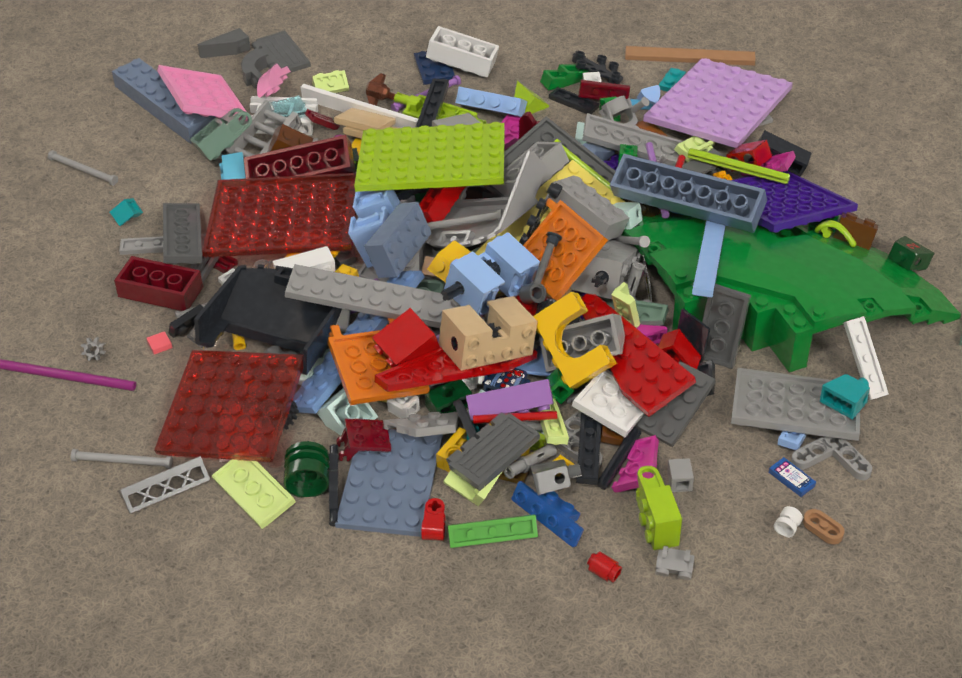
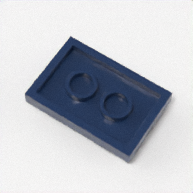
[414,51,455,85]

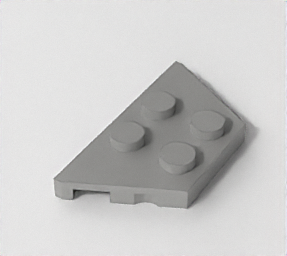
[383,412,459,437]

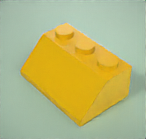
[427,240,471,283]

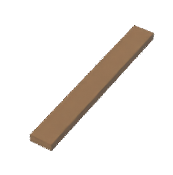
[625,46,755,66]

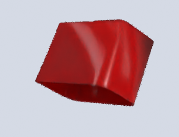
[726,140,772,172]

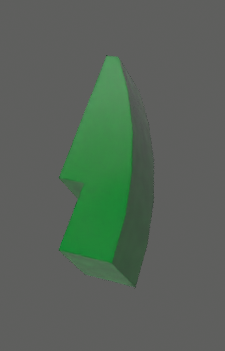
[540,64,588,90]

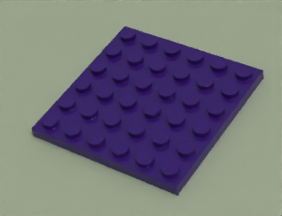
[731,171,858,232]

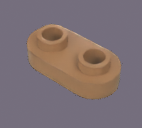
[803,509,844,545]

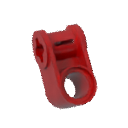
[421,498,446,541]

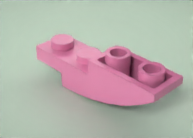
[257,64,291,98]

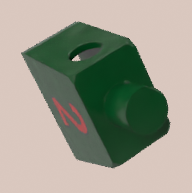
[888,236,935,270]

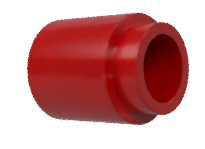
[587,551,622,583]

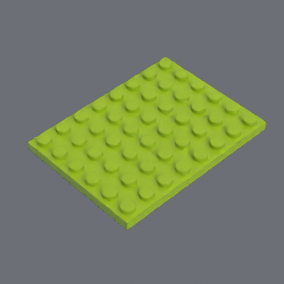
[354,122,505,192]

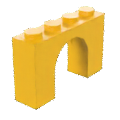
[533,292,617,388]

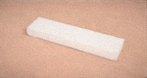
[843,317,889,400]

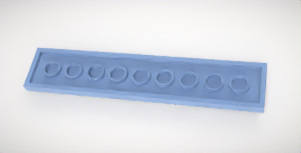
[291,270,425,414]

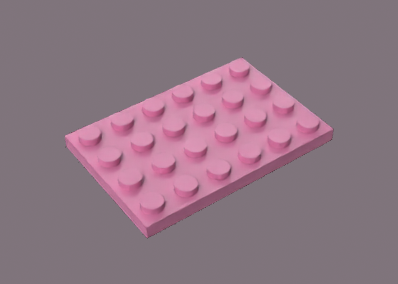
[157,65,248,121]

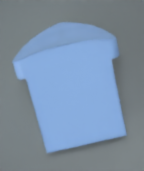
[637,85,660,105]

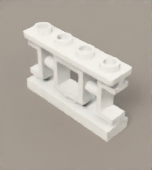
[244,96,318,135]

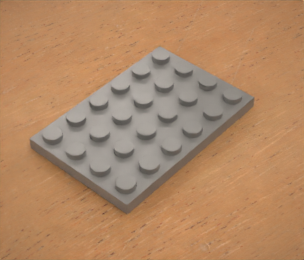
[731,368,860,441]

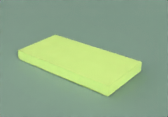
[211,449,296,529]

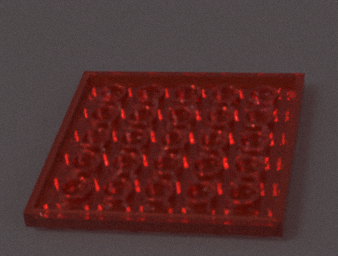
[154,350,303,462]

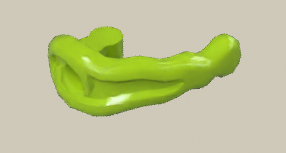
[814,220,857,247]

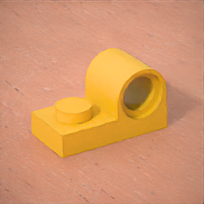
[436,427,468,472]

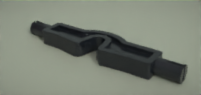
[329,444,338,527]

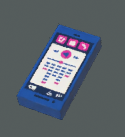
[769,457,816,497]

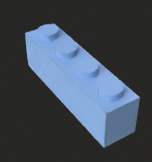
[455,87,527,117]

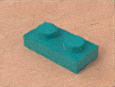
[659,68,686,92]

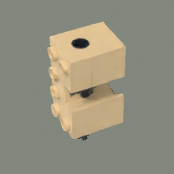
[439,296,537,370]

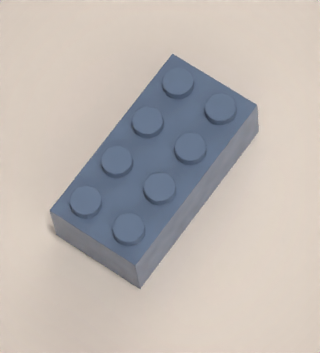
[364,202,432,278]

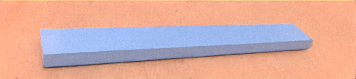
[692,221,725,298]

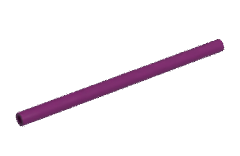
[0,359,137,391]

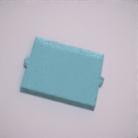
[271,95,307,118]

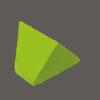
[514,81,549,114]

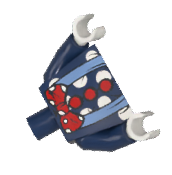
[470,368,531,392]

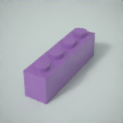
[466,379,554,424]

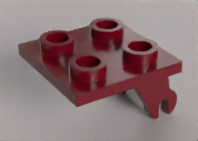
[336,419,392,462]

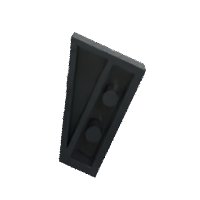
[748,130,812,177]

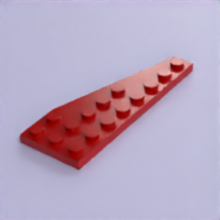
[581,293,696,417]

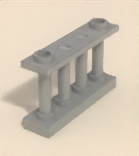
[226,100,302,157]

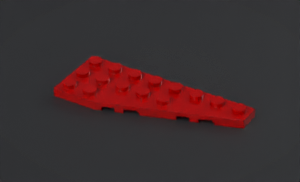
[374,347,537,392]

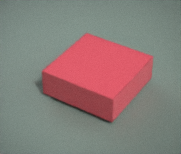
[146,331,172,355]

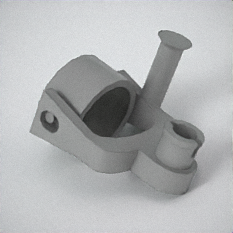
[598,96,650,128]

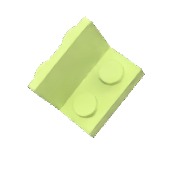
[443,470,502,506]

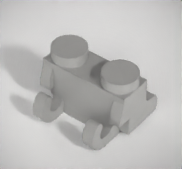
[655,546,695,580]

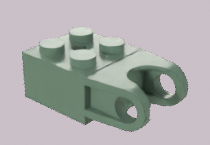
[190,108,252,161]

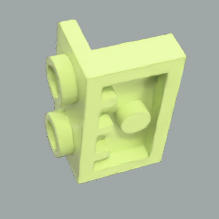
[312,70,349,93]
[674,136,715,162]
[611,282,640,328]

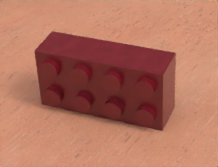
[114,256,203,311]

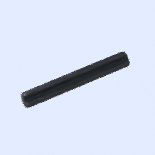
[597,426,641,490]

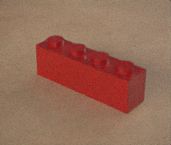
[419,186,466,223]

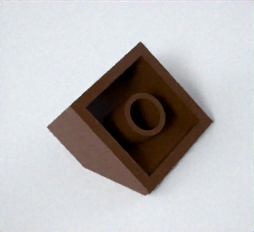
[267,124,314,152]
[833,212,878,250]

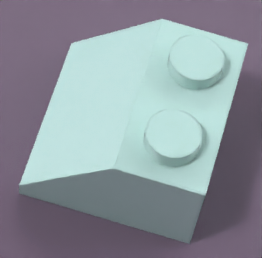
[317,388,378,435]

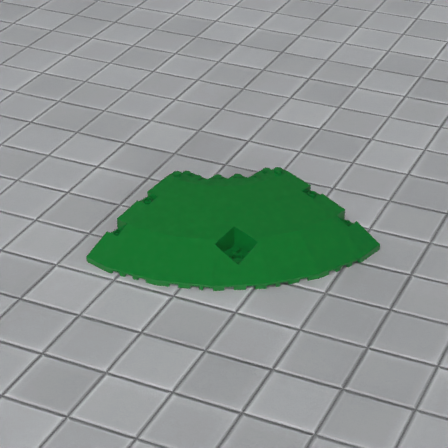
[621,211,961,372]

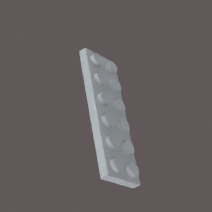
[582,113,685,166]

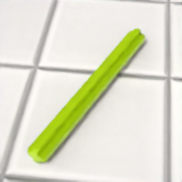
[687,148,790,184]

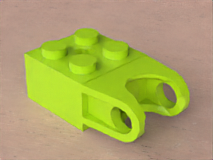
[636,466,682,550]

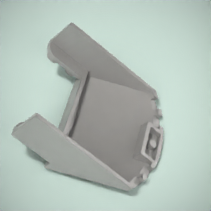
[425,150,547,248]

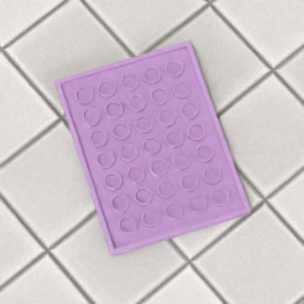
[643,58,792,148]

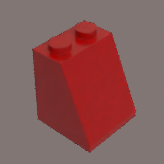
[372,308,440,368]

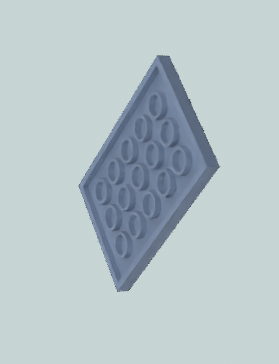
[335,429,443,537]

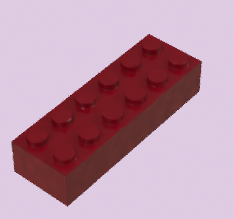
[244,135,355,197]

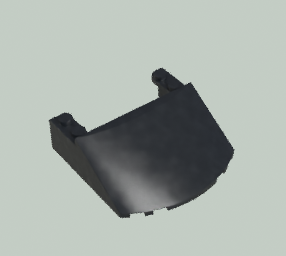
[195,264,342,375]

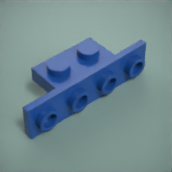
[511,481,584,547]

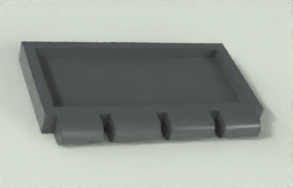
[252,30,311,73]
[446,412,540,491]

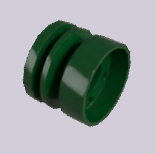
[283,441,329,498]

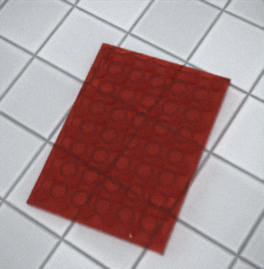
[202,173,357,257]

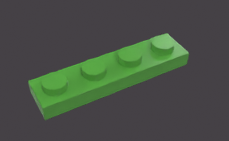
[447,514,538,548]

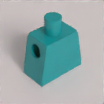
[819,374,870,419]

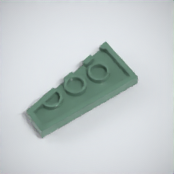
[583,296,669,326]

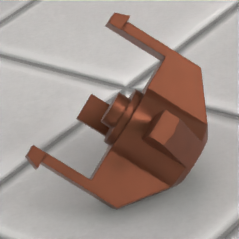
[366,73,395,106]

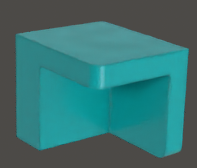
[110,198,143,226]

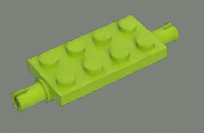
[394,92,487,124]

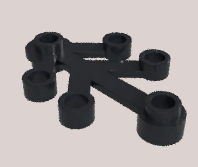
[572,50,623,84]
[519,183,563,245]

